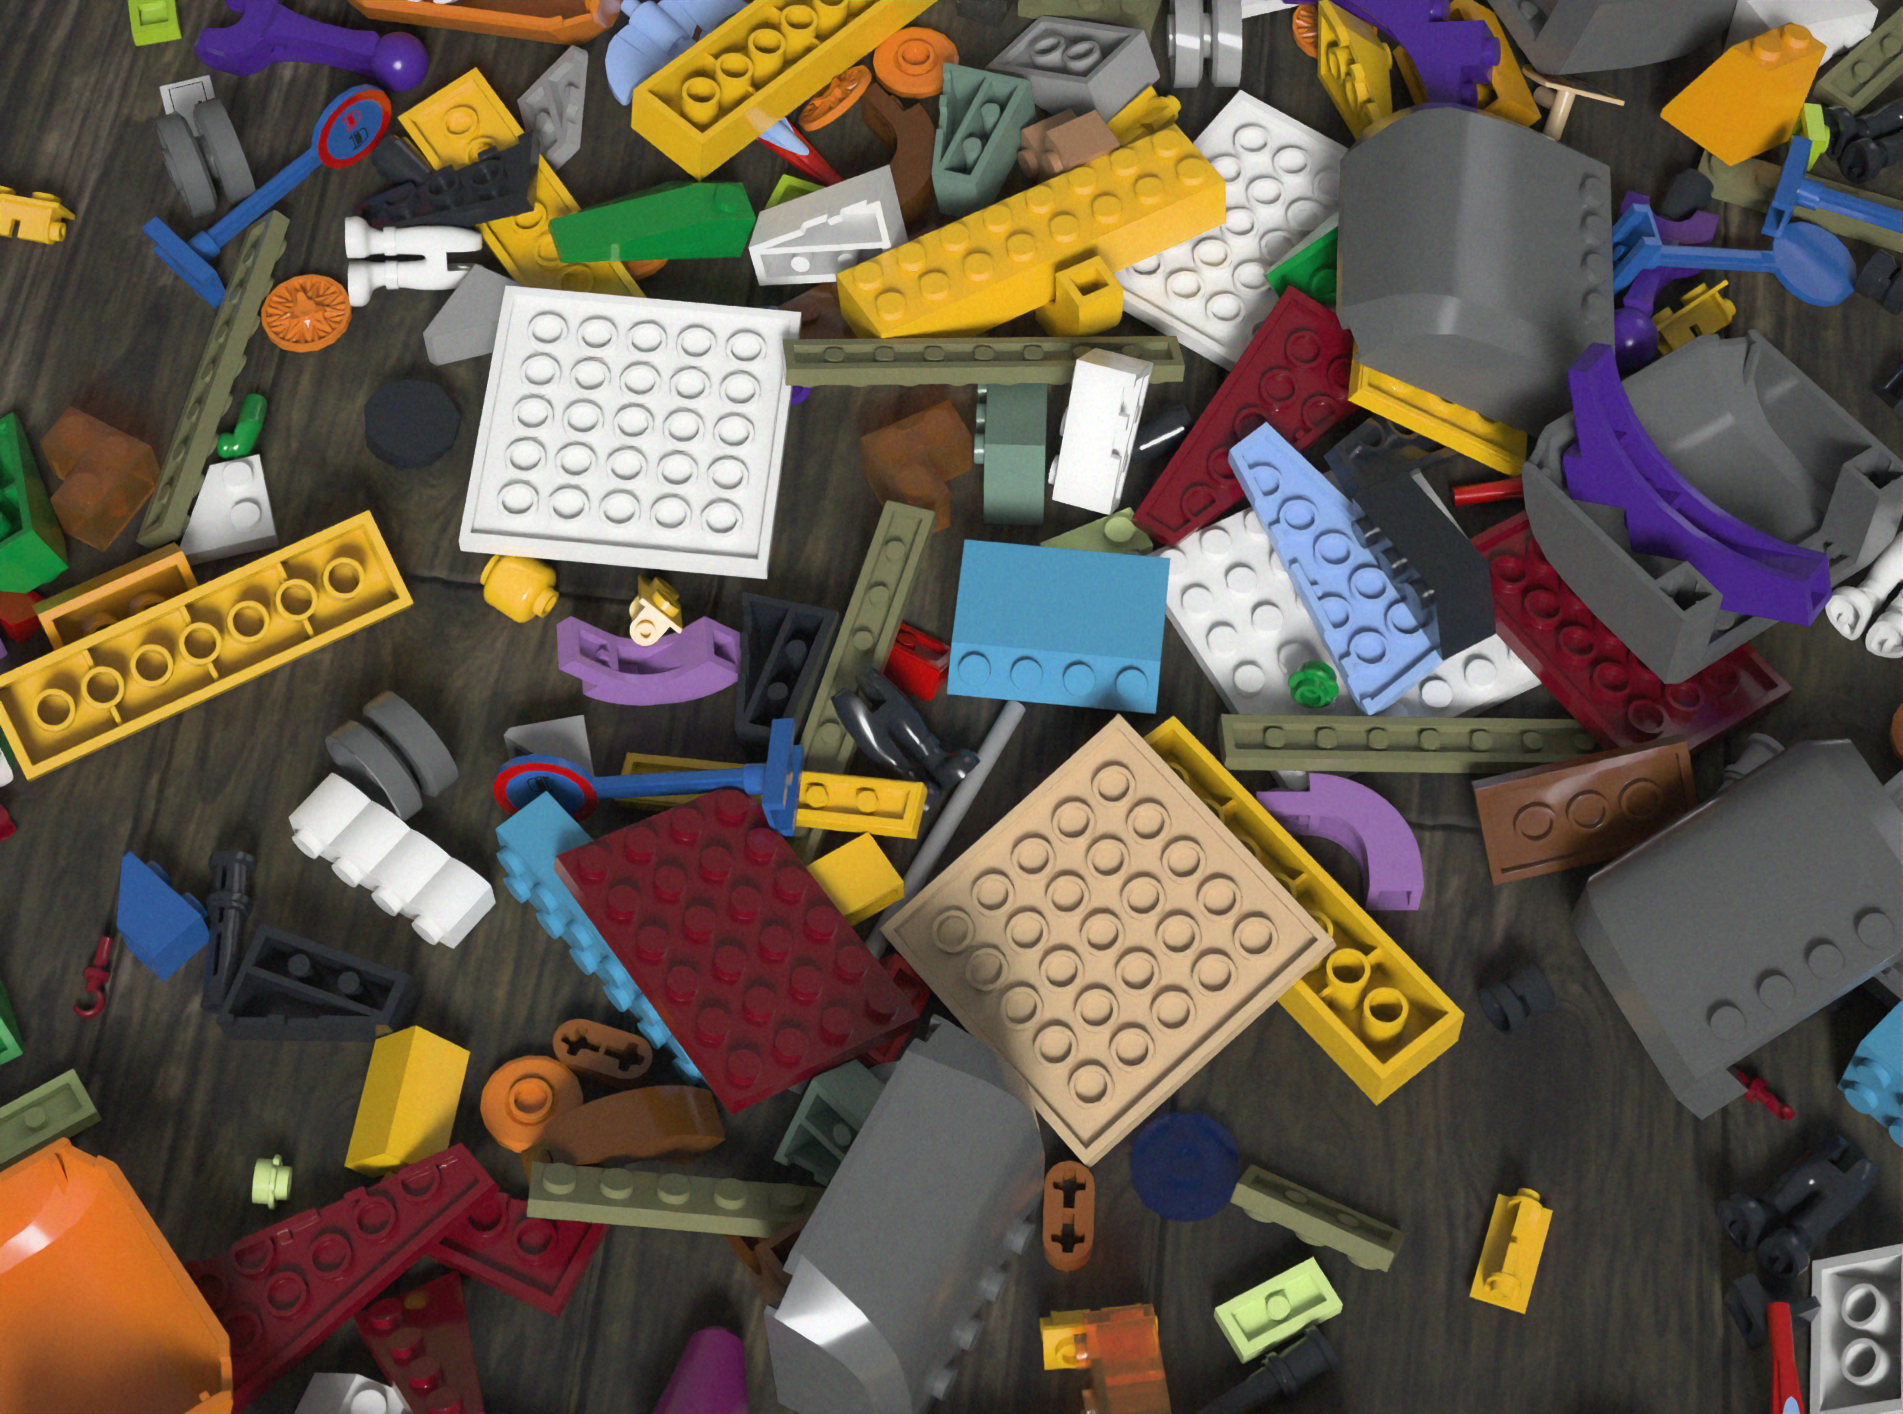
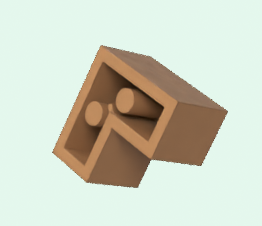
[1017,108,1120,184]

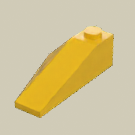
[1317,0,1393,141]

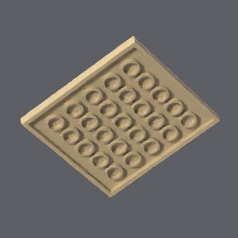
[879,714,1337,1169]

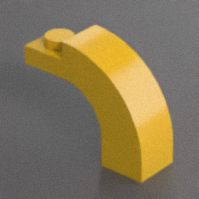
[1035,255,1123,337]

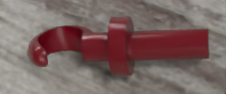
[73,936,114,1018]
[1733,1066,1795,1121]

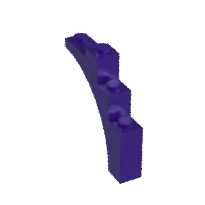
[1282,0,1501,108]
[1562,342,1832,626]

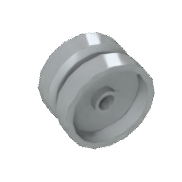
[1166,0,1242,88]

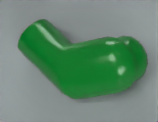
[217,394,268,460]

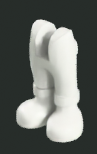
[345,216,483,307]
[1825,531,1903,658]

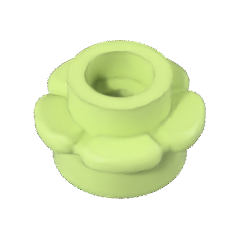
[252,1154,292,1210]

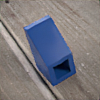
[116,851,209,982]

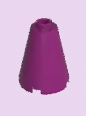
[652,1326,750,1414]

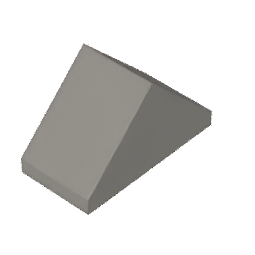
[504,715,599,806]

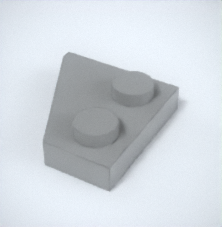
[517,45,588,173]

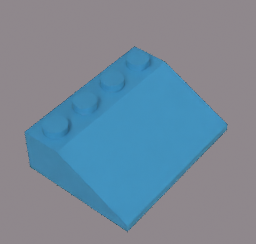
[947,540,1171,714]

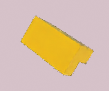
[806,832,905,927]
[344,1025,470,1178]

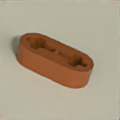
[552,1019,655,1090]
[1042,1161,1095,1271]

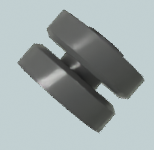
[154,97,256,219]
[325,690,459,823]

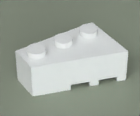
[1723,0,1879,67]
[749,165,908,286]
[1048,348,1154,515]

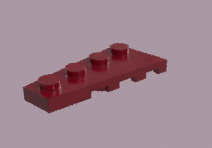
[380,1171,612,1318]
[353,1269,486,1414]

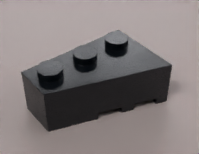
[1351,471,1496,661]
[735,592,842,763]
[216,923,423,1042]

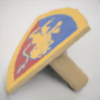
[1522,64,1625,140]

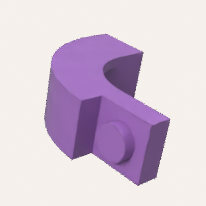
[556,616,742,706]
[1256,773,1424,910]

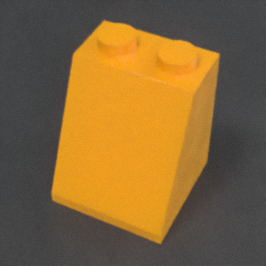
[1660,22,1827,167]

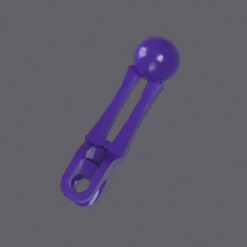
[193,0,429,92]
[1614,190,1720,371]

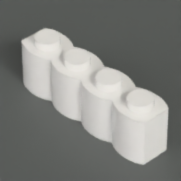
[289,773,496,949]

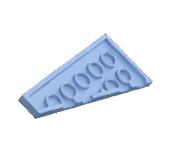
[1228,422,1449,716]

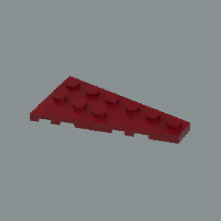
[1131,285,1363,548]
[183,1142,501,1414]

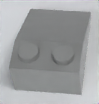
[985,15,1160,123]

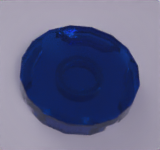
[1129,1112,1241,1222]

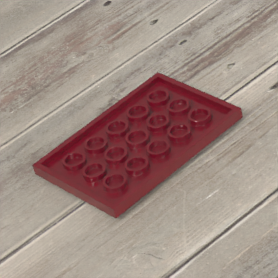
[1469,510,1793,757]
[553,788,920,1115]

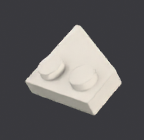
[179,454,279,566]

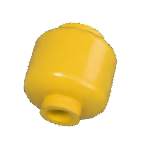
[480,554,559,623]

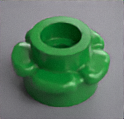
[1288,661,1339,709]

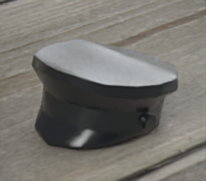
[364,380,461,470]

